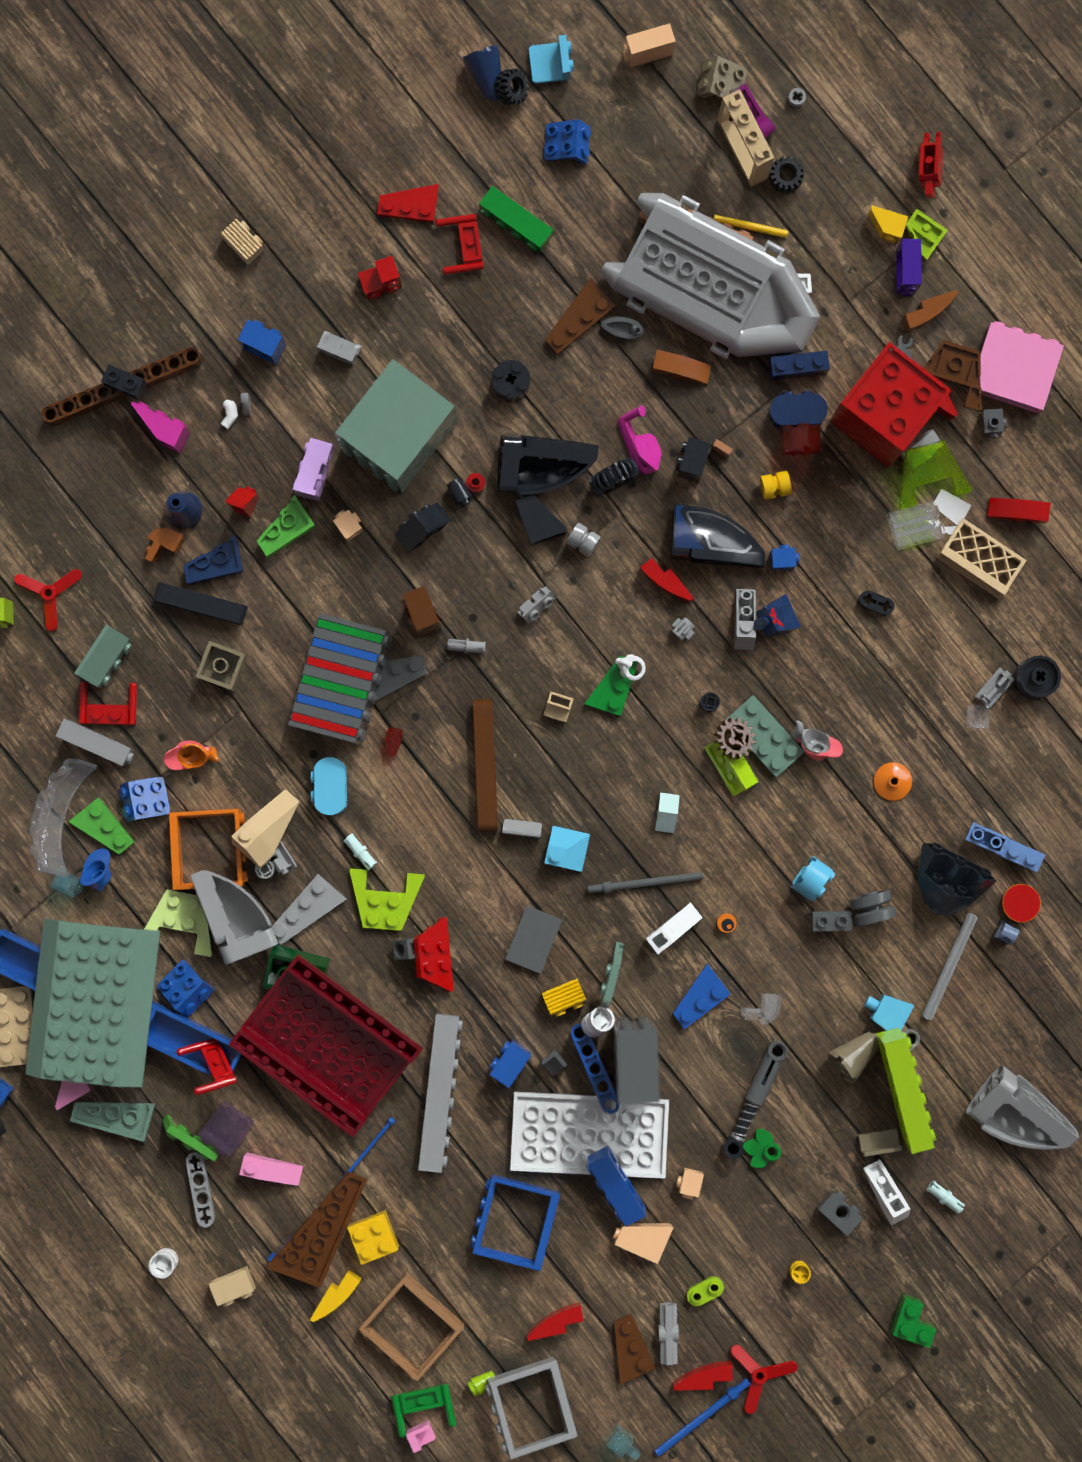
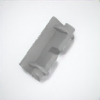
[518,586,556,624]
[975,668,1014,709]
[272,840,297,875]

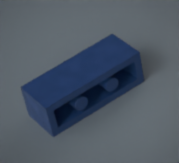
[768,350,830,381]

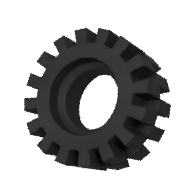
[495,69,529,105]
[769,156,805,194]

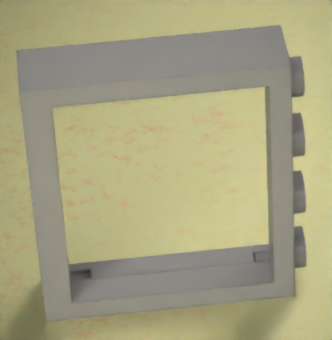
[485,1357,578,1459]

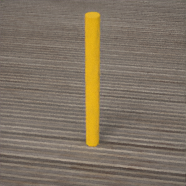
[714,214,788,238]

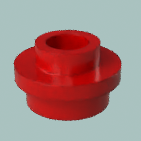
[466,473,485,492]

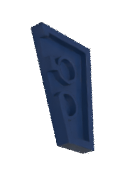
[183,535,244,586]

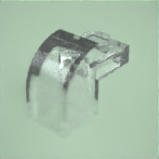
[740,993,781,1025]

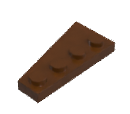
[545,278,615,355]

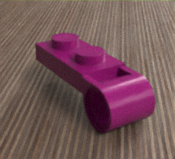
[730,84,776,139]

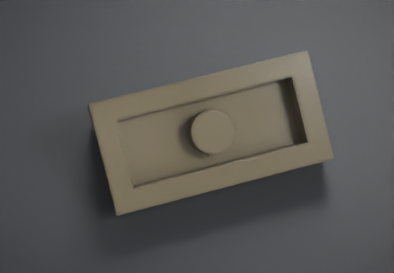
[858,1128,902,1157]

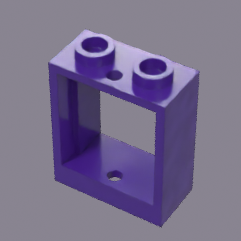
[896,239,922,297]

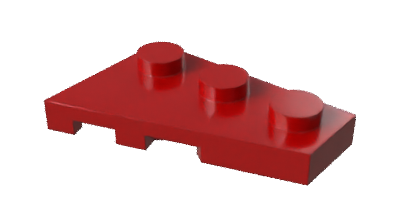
[377,184,439,223]

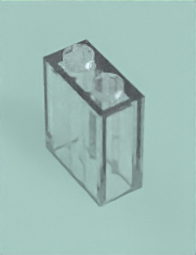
[886,501,945,552]

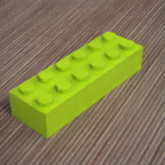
[876,1028,936,1154]

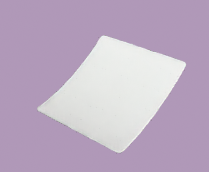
[924,489,971,535]

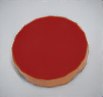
[1001,884,1041,922]

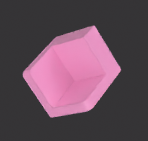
[406,1420,436,1453]

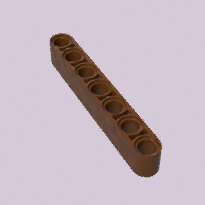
[473,699,498,832]

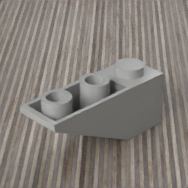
[734,589,756,650]

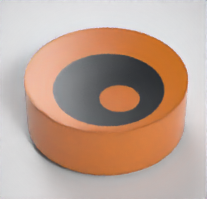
[717,913,737,933]

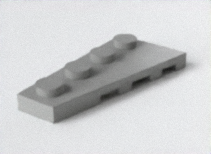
[272,874,347,945]

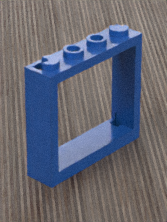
[470,1174,560,1271]

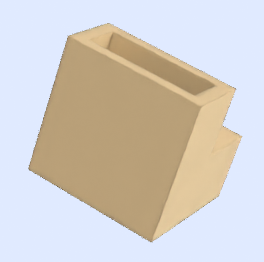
[543,692,573,723]

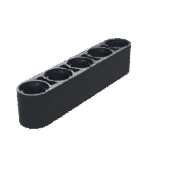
[153,582,248,625]

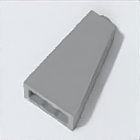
[56,719,134,767]

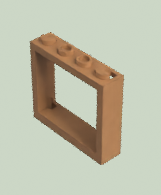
[359,1272,464,1381]

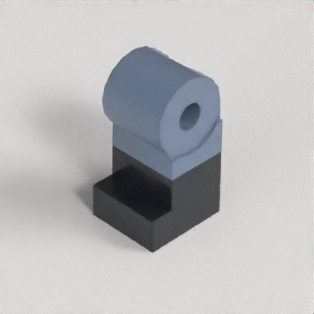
[991,920,1019,945]

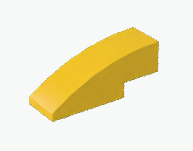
[310,1270,362,1322]

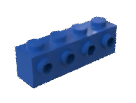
[586,1146,646,1226]

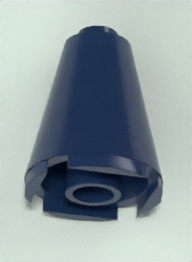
[463,45,501,102]
[164,491,203,529]

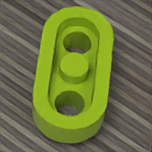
[687,1276,724,1306]

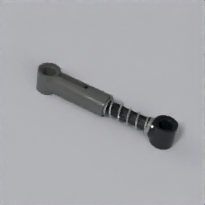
[722,1040,788,1159]

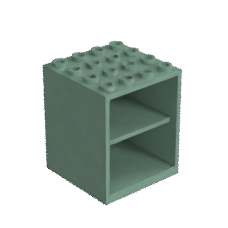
[335,359,458,493]

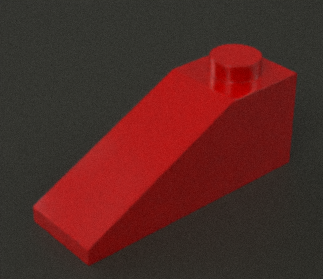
[226,486,259,518]

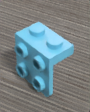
[529,35,574,84]

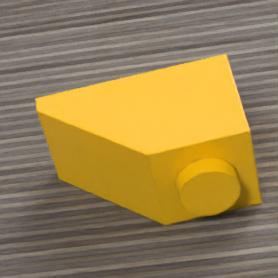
[868,205,908,244]

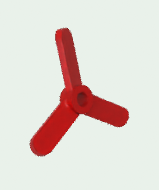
[14,569,82,631]
[730,1345,798,1414]

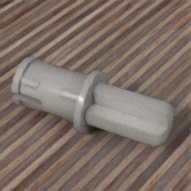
[447,639,486,654]

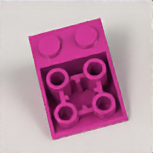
[131,401,190,454]

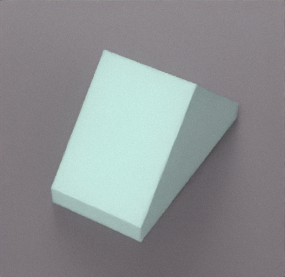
[655,793,679,833]

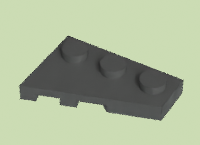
[375,655,427,701]

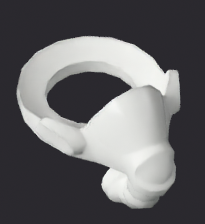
[615,654,646,681]

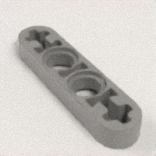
[186,1151,215,1227]

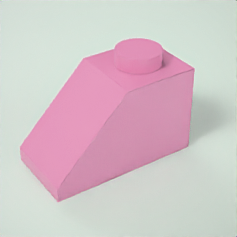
[55,1081,95,1110]

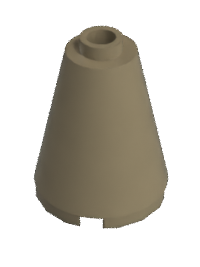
[827,1032,879,1084]

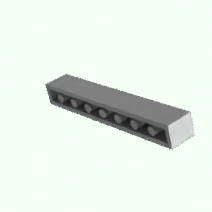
[418,1013,463,1173]

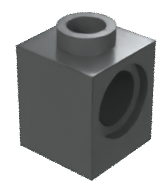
[392,938,415,960]

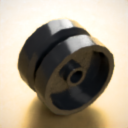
[1013,655,1061,699]

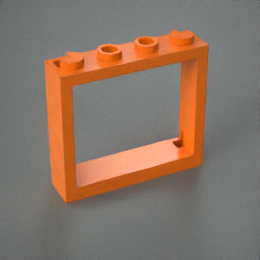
[169,809,248,890]

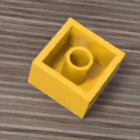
[348,1210,399,1265]

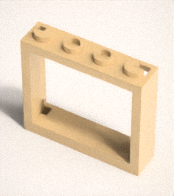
[717,90,774,187]

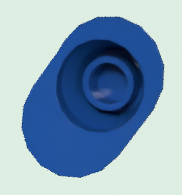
[80,848,112,892]

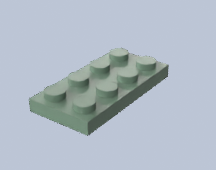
[726,695,804,778]

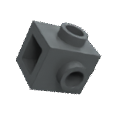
[980,409,1007,439]

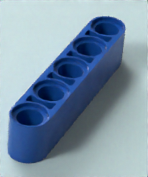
[570,1024,620,1115]

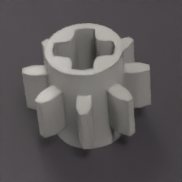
[672,617,695,641]

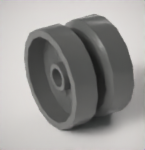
[849,889,897,926]

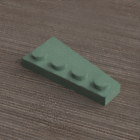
[70,1102,156,1142]

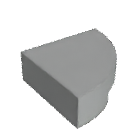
[240,393,251,416]

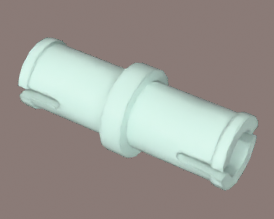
[343,833,377,870]
[927,1180,965,1214]

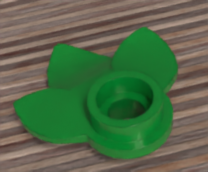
[743,1128,781,1168]

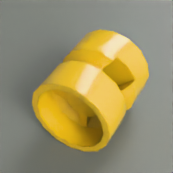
[760,471,792,500]

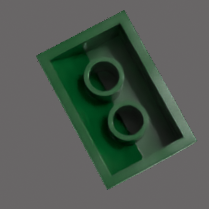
[262,945,330,989]

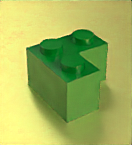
[889,1293,936,1348]

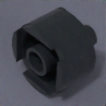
[492,360,530,403]

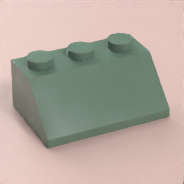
[75,625,133,688]

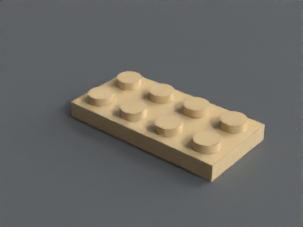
[0,986,34,1067]

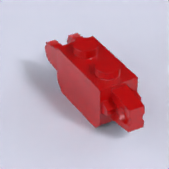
[919,132,943,199]

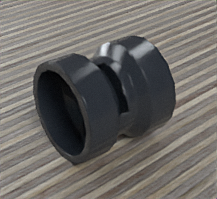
[700,692,720,712]

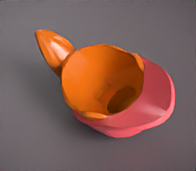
[163,740,219,770]

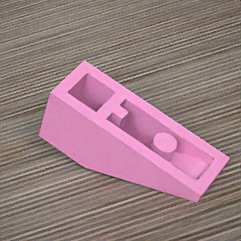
[239,1152,303,1186]

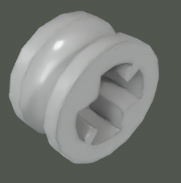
[788,88,806,107]

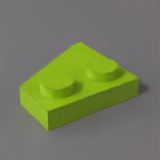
[905,209,948,261]

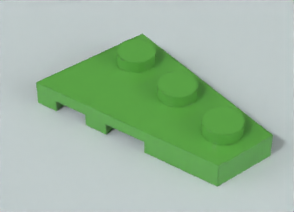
[68,797,135,854]
[162,1114,219,1161]

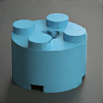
[791,856,835,901]

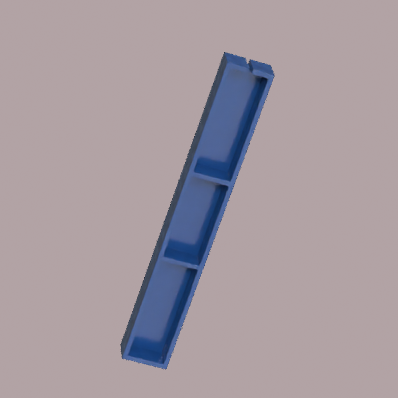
[0,929,242,1076]

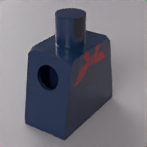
[754,594,801,637]

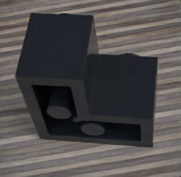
[675,437,711,483]
[395,502,451,553]

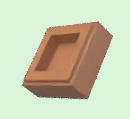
[712,439,733,458]

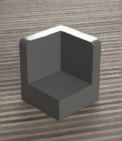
[540,1049,567,1076]

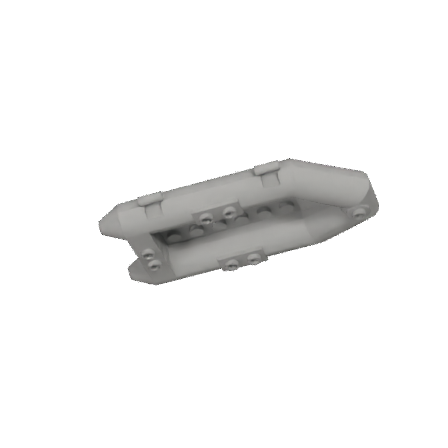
[601,193,821,359]

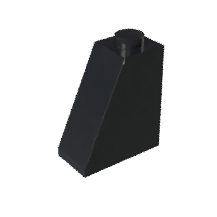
[515,494,567,546]

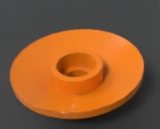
[874,762,912,801]

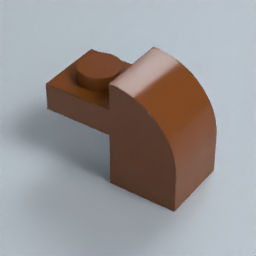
[145,528,186,564]

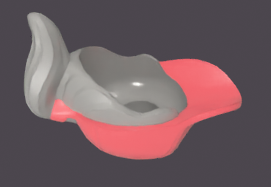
[793,720,843,761]

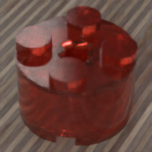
[782,423,821,456]

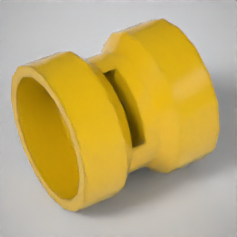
[789,1261,811,1284]

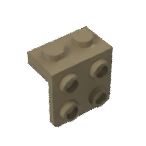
[697,55,747,99]

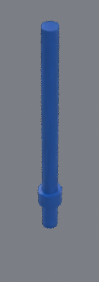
[654,1378,751,1457]

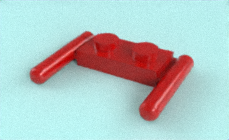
[435,214,484,275]
[78,682,137,725]
[176,1038,237,1095]

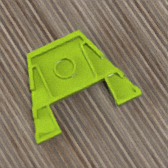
[350,868,425,931]

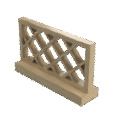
[936,518,1027,600]

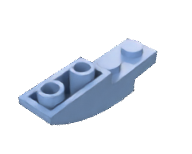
[965,822,1045,873]

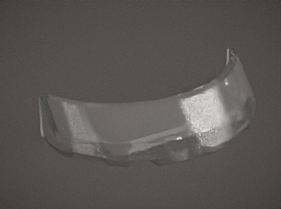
[30,758,97,878]

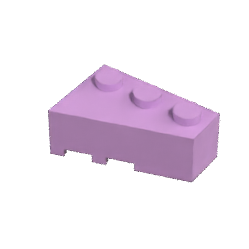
[293,438,334,502]

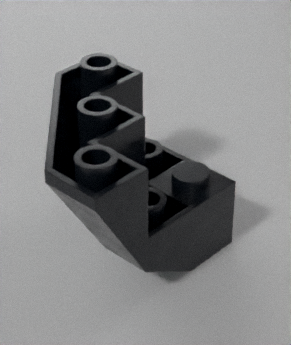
[918,842,997,916]

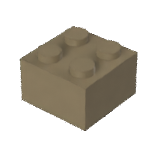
[195,641,248,692]

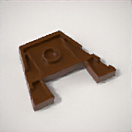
[924,340,982,412]

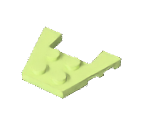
[144,889,213,957]

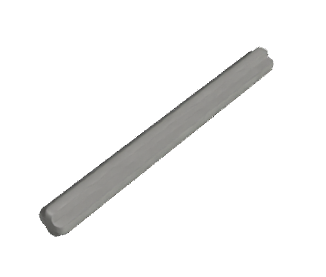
[922,913,978,1021]

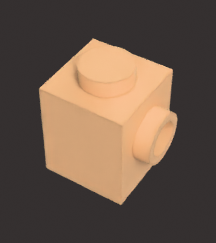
[333,510,363,542]
[676,1168,704,1199]

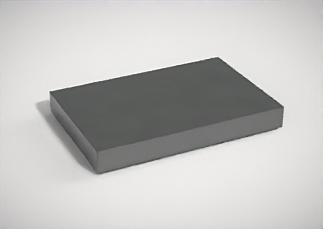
[505,906,562,974]

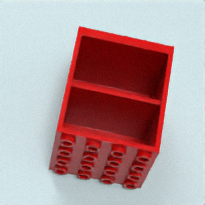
[829,342,952,468]

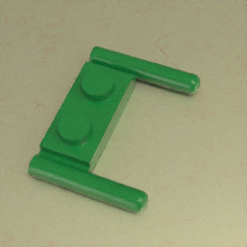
[391,1383,456,1438]

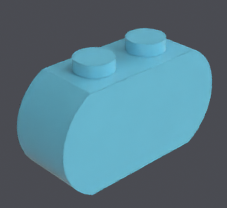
[311,757,347,815]

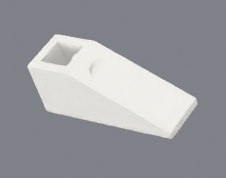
[645,903,702,954]

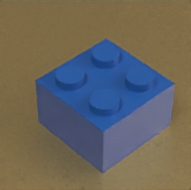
[237,320,286,365]
[489,1039,531,1088]

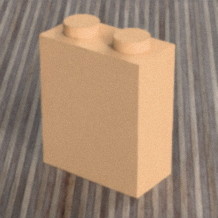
[623,24,675,68]

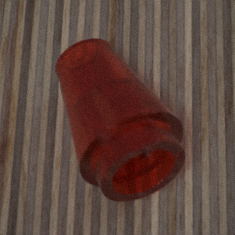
[385,727,404,756]

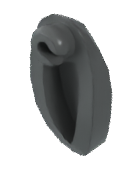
[601,317,643,340]

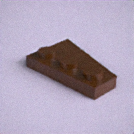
[614,1313,656,1385]

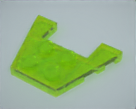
[899,440,973,511]

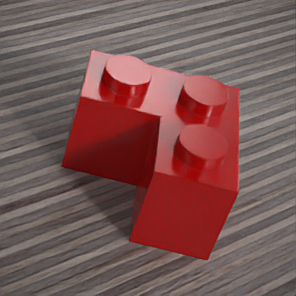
[358,256,402,300]

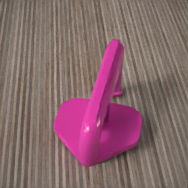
[618,406,662,475]

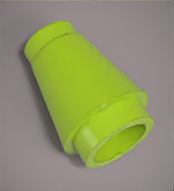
[467,1370,495,1397]

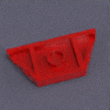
[413,917,454,992]

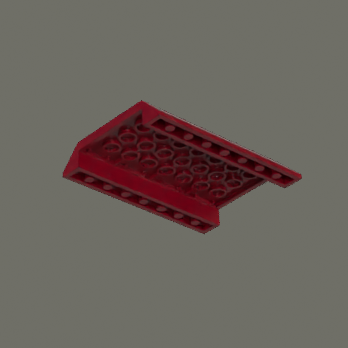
[229,954,423,1137]

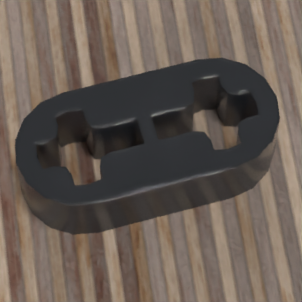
[858,591,895,616]

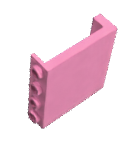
[967,321,1064,414]

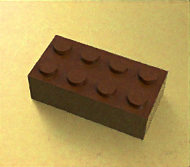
[401,586,442,638]

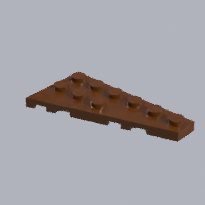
[266,1171,367,1288]

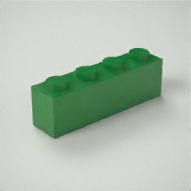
[479,186,554,253]

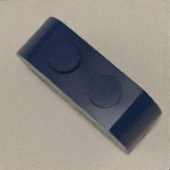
[768,391,828,429]

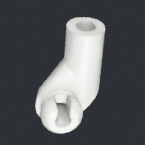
[221,400,238,429]

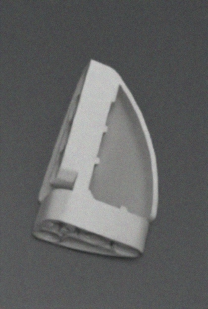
[190,870,278,964]
[966,1065,1079,1149]

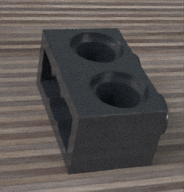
[101,364,148,401]

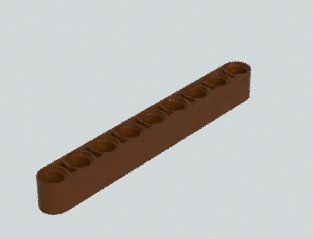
[41,347,203,426]

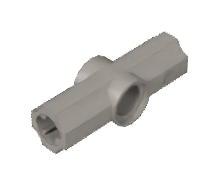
[658,1302,679,1365]

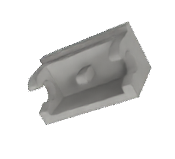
[317,331,361,366]

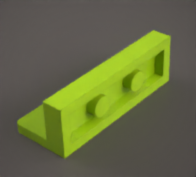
[704,735,758,797]

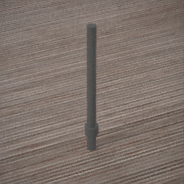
[588,872,703,893]

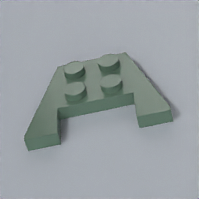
[599,942,624,1008]

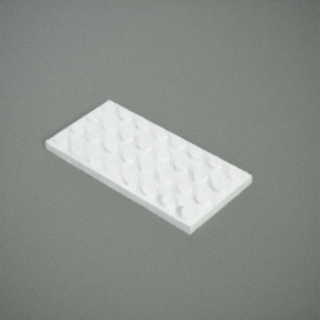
[510,1092,669,1178]

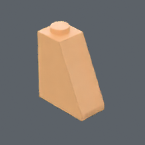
[612,1223,673,1264]

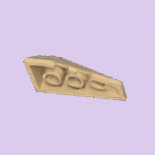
[231,789,299,869]

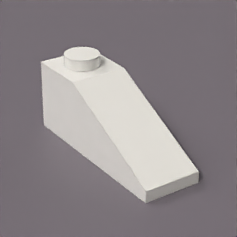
[863,1160,910,1226]

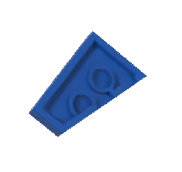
[673,963,730,1029]

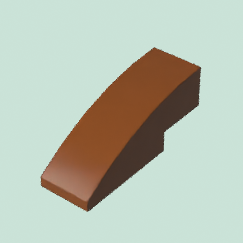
[903,290,958,333]
[652,350,711,385]

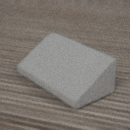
[502,819,542,838]

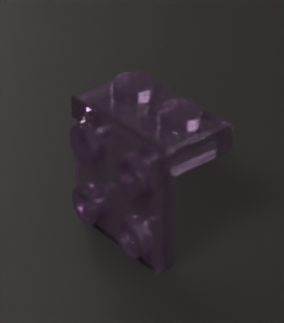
[198,1101,254,1157]

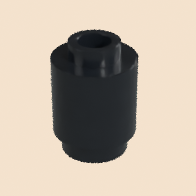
[446,478,473,507]

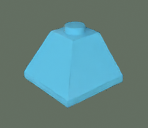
[545,826,590,872]

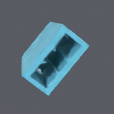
[864,994,914,1031]

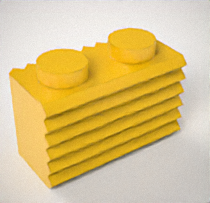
[542,978,586,1017]

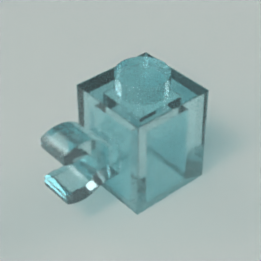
[50,869,83,897]
[605,1424,641,1461]

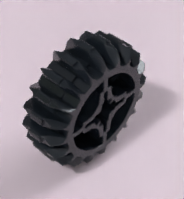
[589,458,639,496]

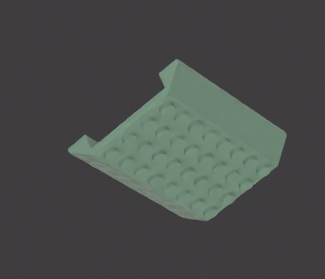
[26,918,161,1087]

